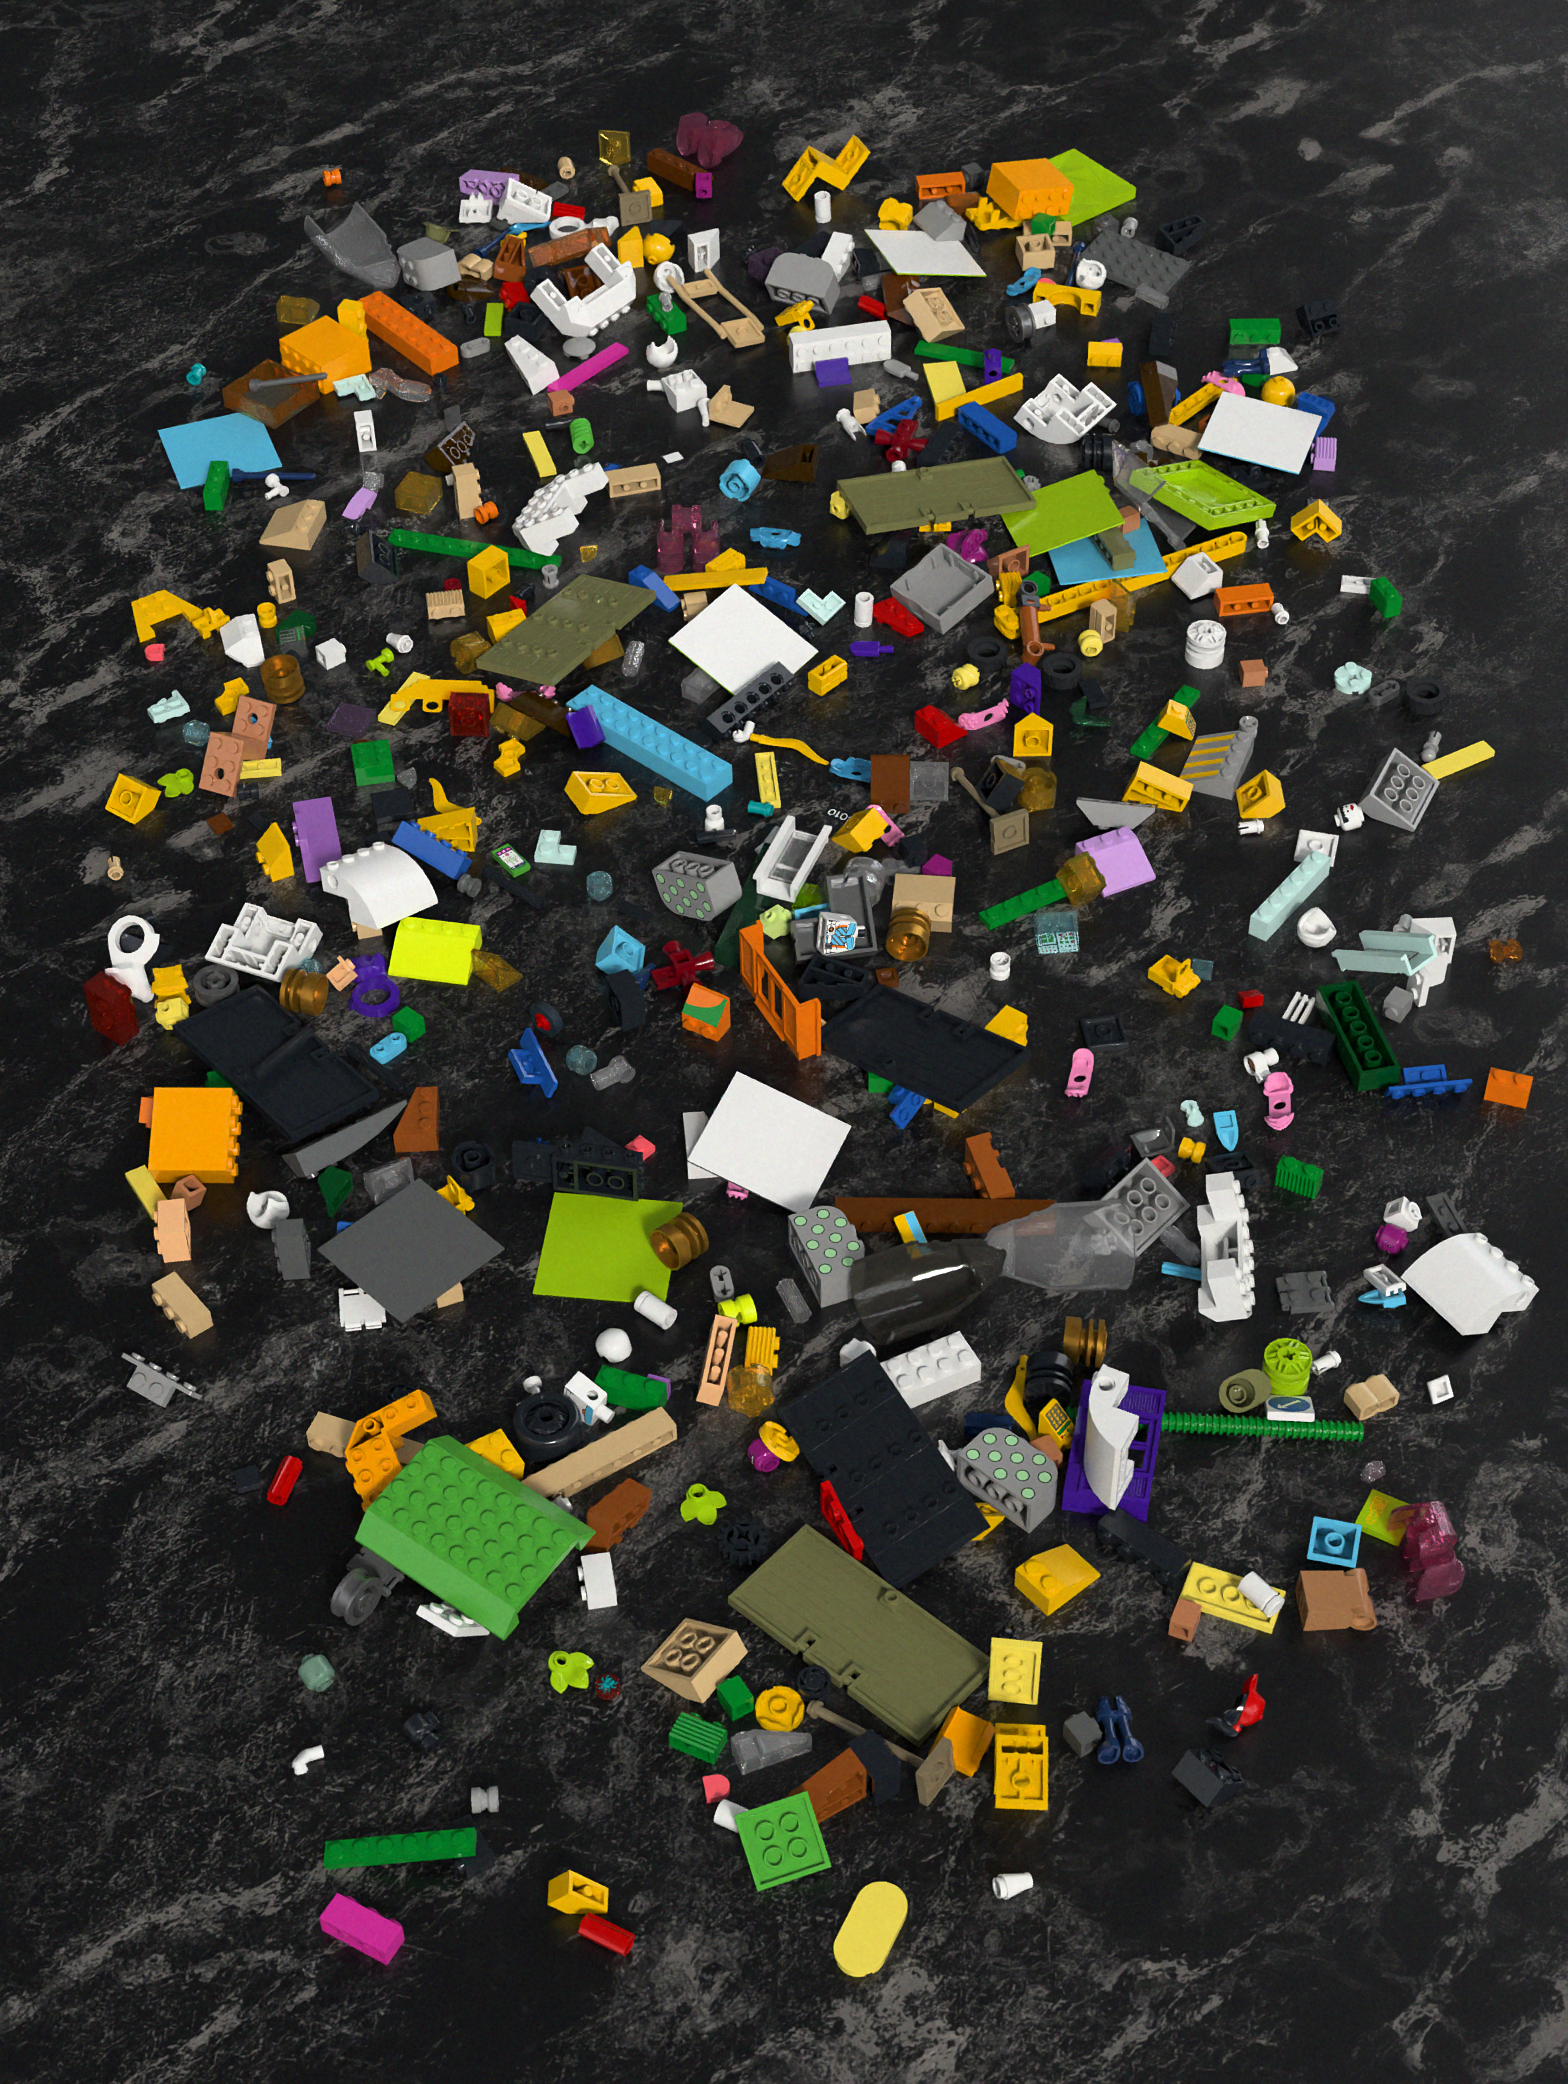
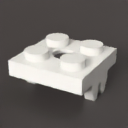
[459,192,493,223]

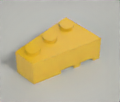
[1122,761,1194,812]
[417,807,478,852]

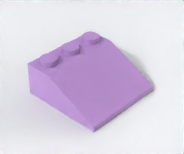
[1075,826,1156,897]

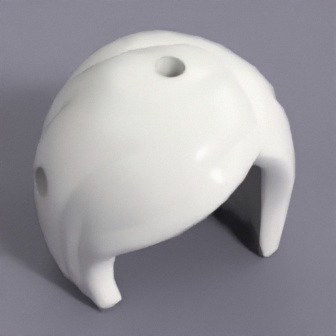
[1076,258,1106,290]
[653,261,685,293]
[646,336,678,368]
[1297,907,1337,948]
[247,1191,289,1229]

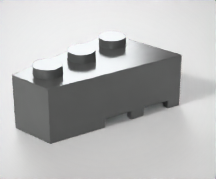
[272,1218,311,1280]

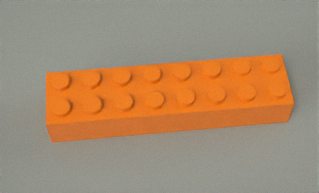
[358,290,459,376]

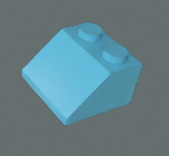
[1307,1516,1362,1568]

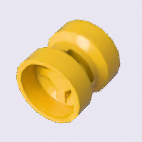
[257,602,277,628]
[1178,1137,1206,1164]

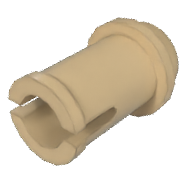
[107,856,124,880]

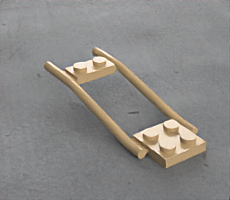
[667,268,765,348]

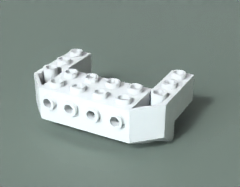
[530,243,636,337]
[512,462,609,556]
[1197,1172,1255,1322]

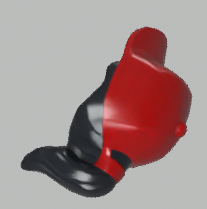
[1204,1673,1266,1737]

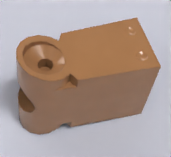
[1295,1568,1377,1631]

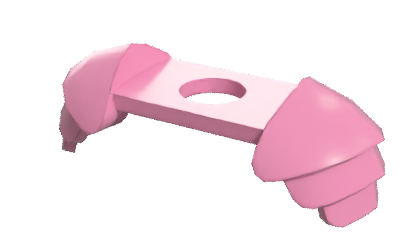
[495,682,556,703]
[1263,1072,1294,1131]

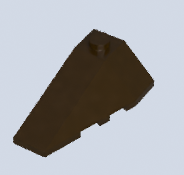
[1139,361,1178,428]
[424,421,475,473]

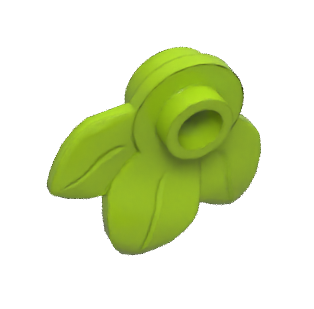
[157,769,194,797]
[680,1484,726,1525]
[548,1651,594,1693]

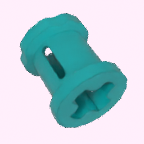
[186,363,206,385]

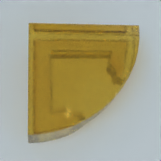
[580,545,598,563]
[654,786,673,807]

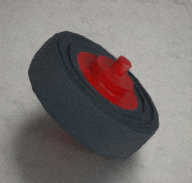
[530,1001,563,1037]

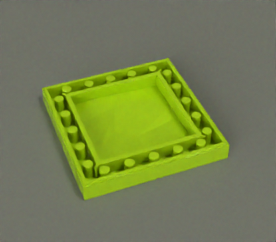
[1049,149,1136,227]
[1130,459,1276,530]

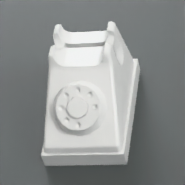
[497,178,552,225]

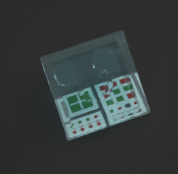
[1033,911,1079,954]

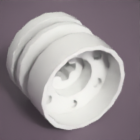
[1185,620,1226,669]

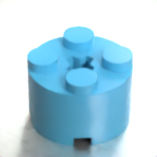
[719,459,761,501]

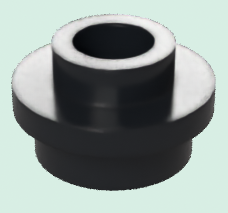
[431,372,448,388]

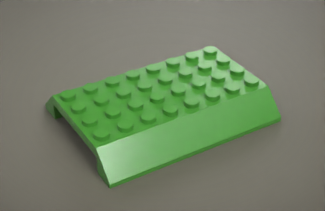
[355,1435,596,1641]

